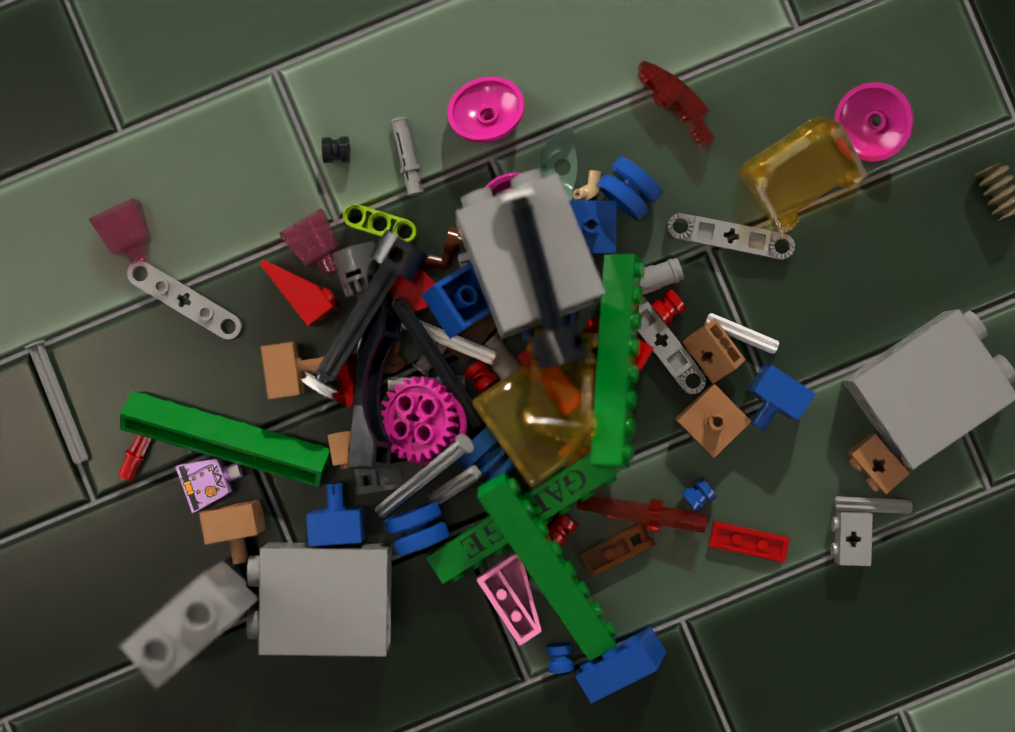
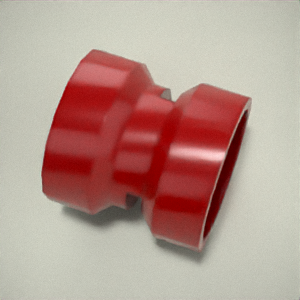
[651,289,687,325]
[463,360,499,393]
[546,512,579,546]

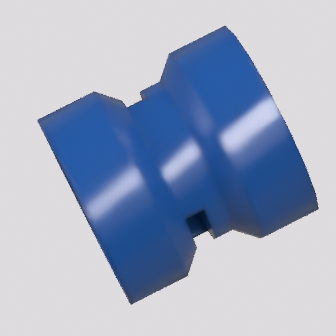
[681,477,717,513]
[546,642,574,673]

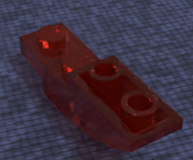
[637,61,715,148]

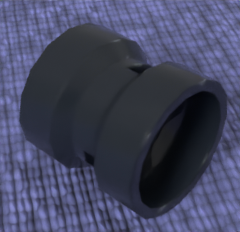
[321,136,351,163]

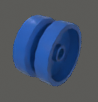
[596,156,663,221]
[384,501,450,556]

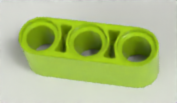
[343,204,418,244]

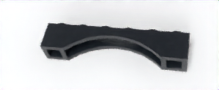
[348,308,401,470]

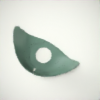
[538,127,577,201]

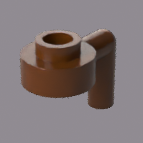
[424,226,462,269]

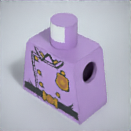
[175,458,243,513]

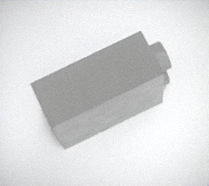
[456,169,605,340]
[842,309,1015,469]
[246,542,392,656]
[120,556,259,688]

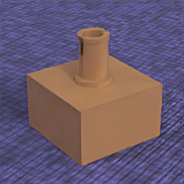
[261,342,325,399]
[674,384,752,458]
[199,499,266,564]

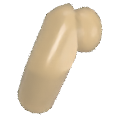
[572,170,602,201]

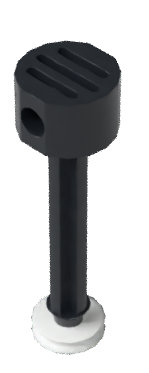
[498,185,589,370]
[300,229,428,399]

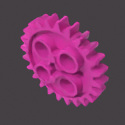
[381,376,460,462]

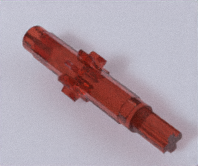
[577,497,708,533]

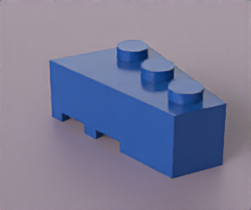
[575,626,666,703]

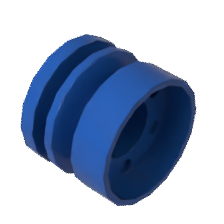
[455,422,523,486]

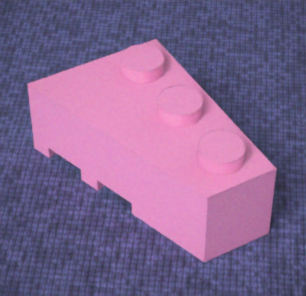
[476,551,542,646]

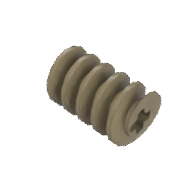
[975,162,1015,221]

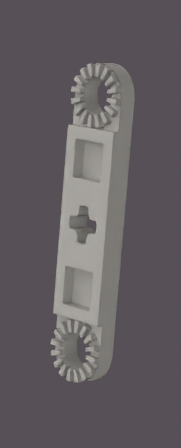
[667,213,795,260]
[127,261,243,340]
[638,296,706,394]

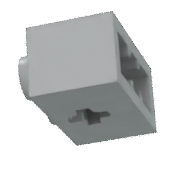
[830,510,873,566]

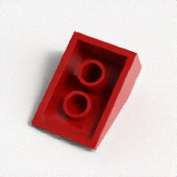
[259,260,339,327]

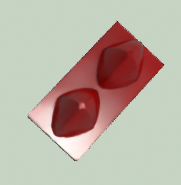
[333,353,357,407]

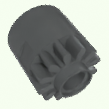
[332,241,381,301]

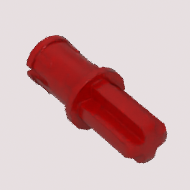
[117,434,151,481]

